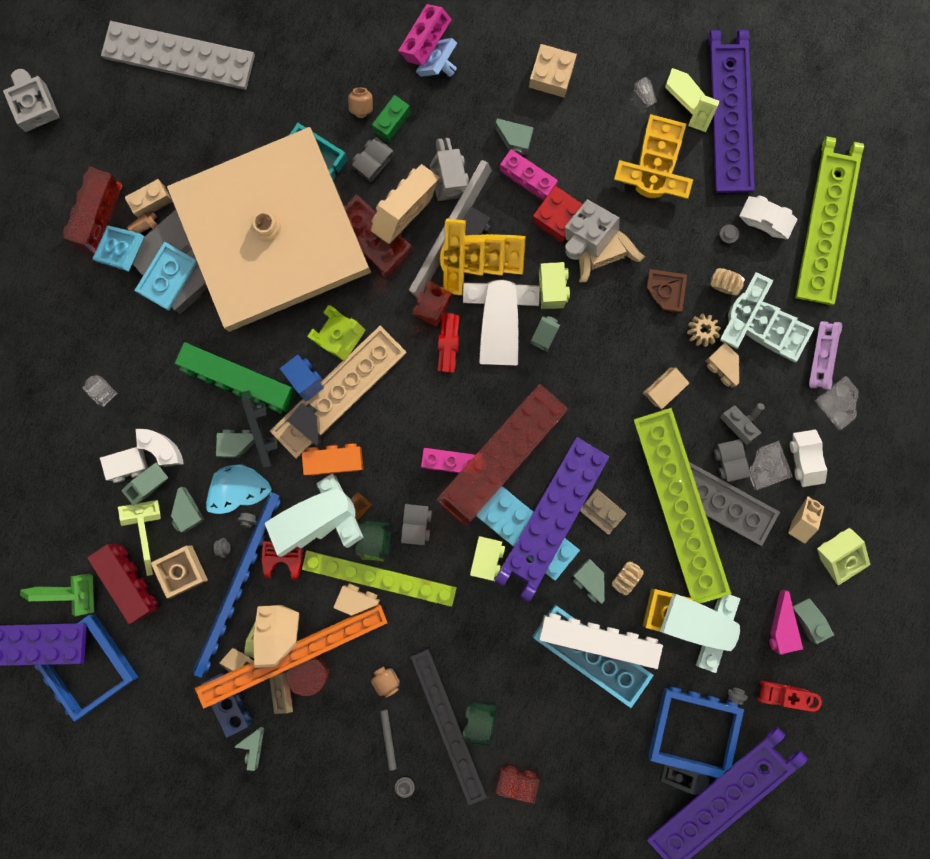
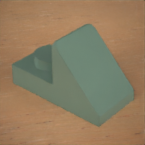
[235,727,264,771]

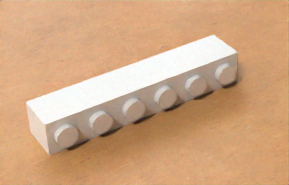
[539,613,663,669]

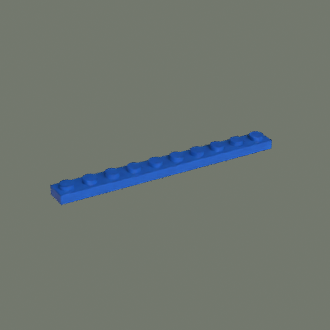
[193,492,281,677]

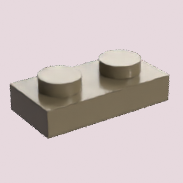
[270,672,293,714]

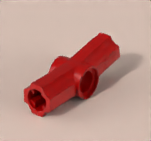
[438,313,460,373]

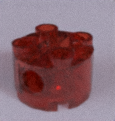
[412,281,453,326]
[287,656,329,696]

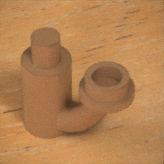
[127,212,158,234]

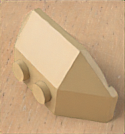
[253,605,299,668]

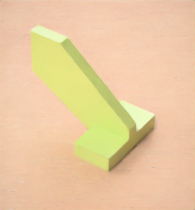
[665,68,719,132]
[118,500,161,576]

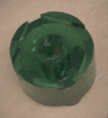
[356,521,391,562]
[462,702,497,746]

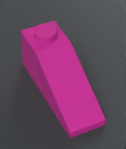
[769,590,803,654]

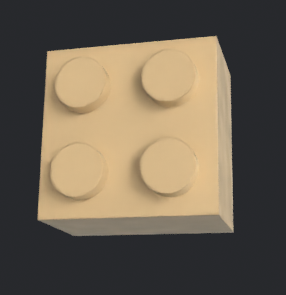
[529,44,577,98]
[151,546,208,598]

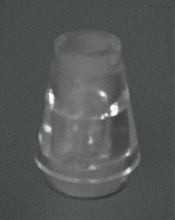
[634,77,657,107]

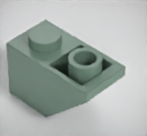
[530,316,560,352]
[216,430,255,458]
[121,463,168,506]
[572,559,604,604]

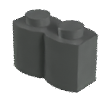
[352,137,394,183]
[714,439,750,482]
[401,504,432,545]

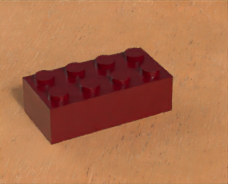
[87,544,160,624]

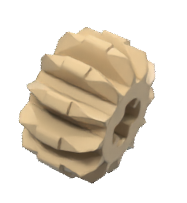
[710,268,745,295]
[687,314,721,347]
[612,561,643,595]

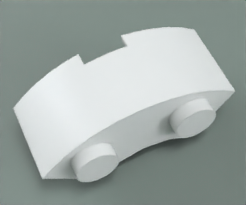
[740,196,797,239]
[136,429,183,467]
[790,430,827,487]

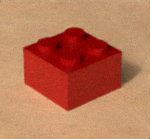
[532,186,583,243]

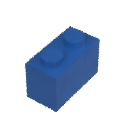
[280,355,324,402]

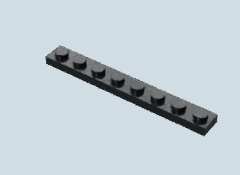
[411,649,487,805]

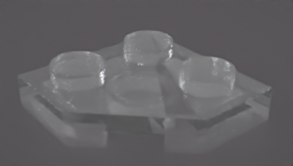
[815,376,859,430]
[749,441,793,490]

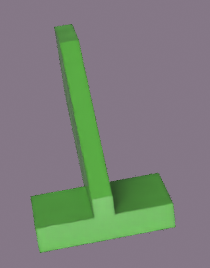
[20,573,94,616]

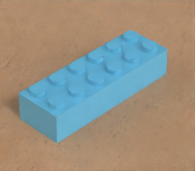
[465,476,580,580]
[532,604,654,708]

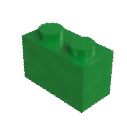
[372,95,411,143]

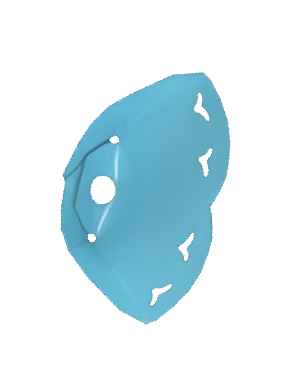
[206,464,271,514]

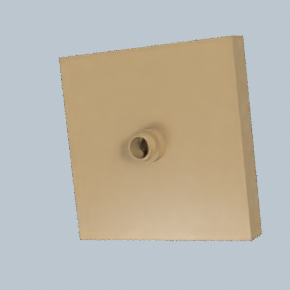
[167,127,371,332]

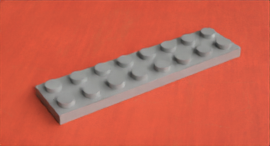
[101,21,255,90]

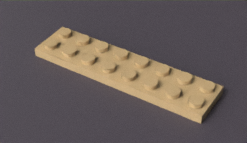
[270,326,407,459]

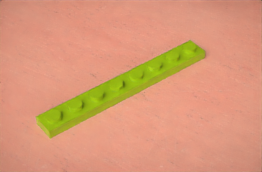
[302,551,457,607]

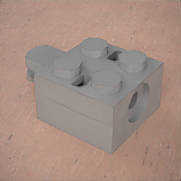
[3,69,60,132]
[430,138,469,201]
[565,199,619,259]

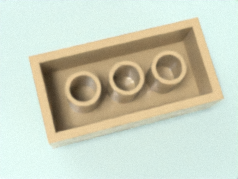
[371,164,440,244]

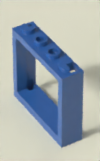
[34,614,138,722]
[648,686,744,778]

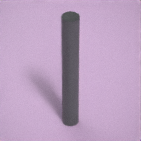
[380,710,397,770]

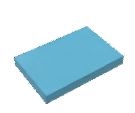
[93,226,144,271]
[134,242,198,311]

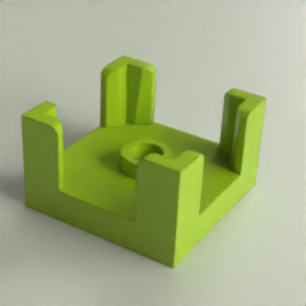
[307,305,366,361]

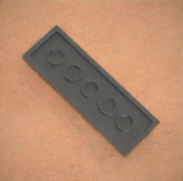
[689,462,780,546]

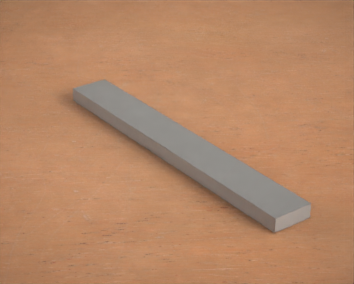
[409,160,492,299]

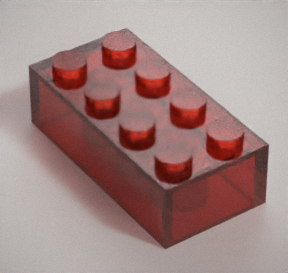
[63,166,122,254]
[344,194,413,278]

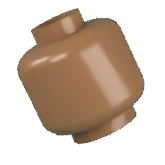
[348,87,373,118]
[371,667,400,698]

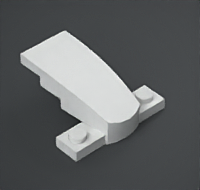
[463,280,540,365]

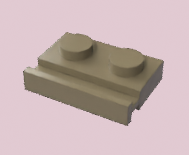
[580,489,627,535]

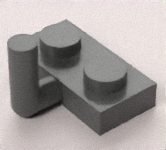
[720,403,765,445]

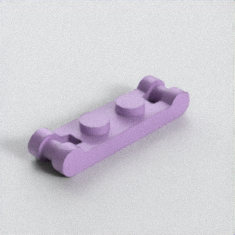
[809,321,842,390]

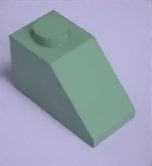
[496,119,533,156]
[171,487,205,532]
[793,598,834,644]

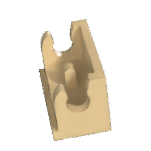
[643,368,689,409]

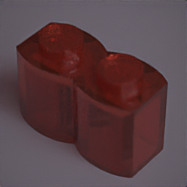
[495,766,540,804]

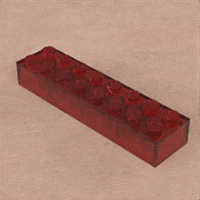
[437,384,568,526]

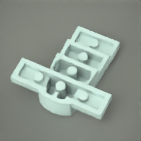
[720,273,814,363]
[265,473,364,557]
[660,594,740,673]

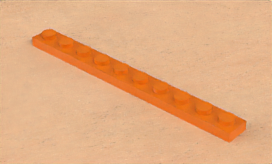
[195,604,387,709]

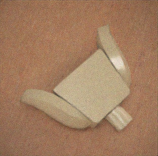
[579,231,645,282]

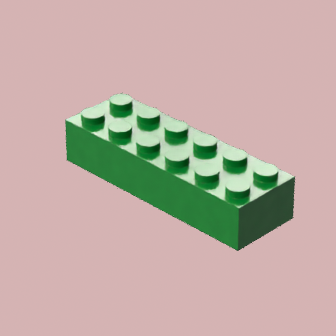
[175,342,297,414]

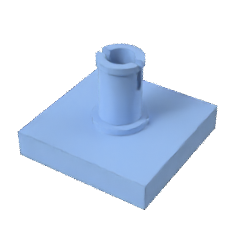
[416,38,457,77]

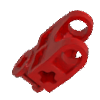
[262,541,304,580]
[757,681,822,712]

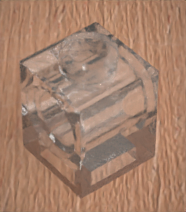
[82,375,118,406]

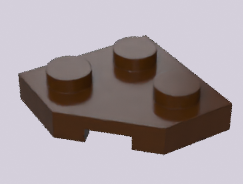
[646,269,687,313]

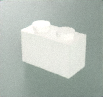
[100,447,148,483]

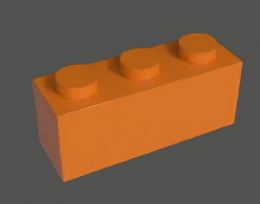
[302,444,363,476]

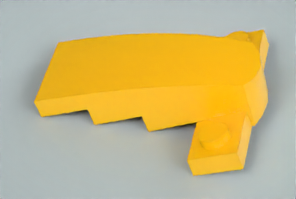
[614,114,693,199]
[440,219,526,295]

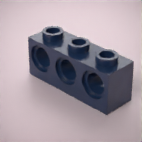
[201,671,252,738]

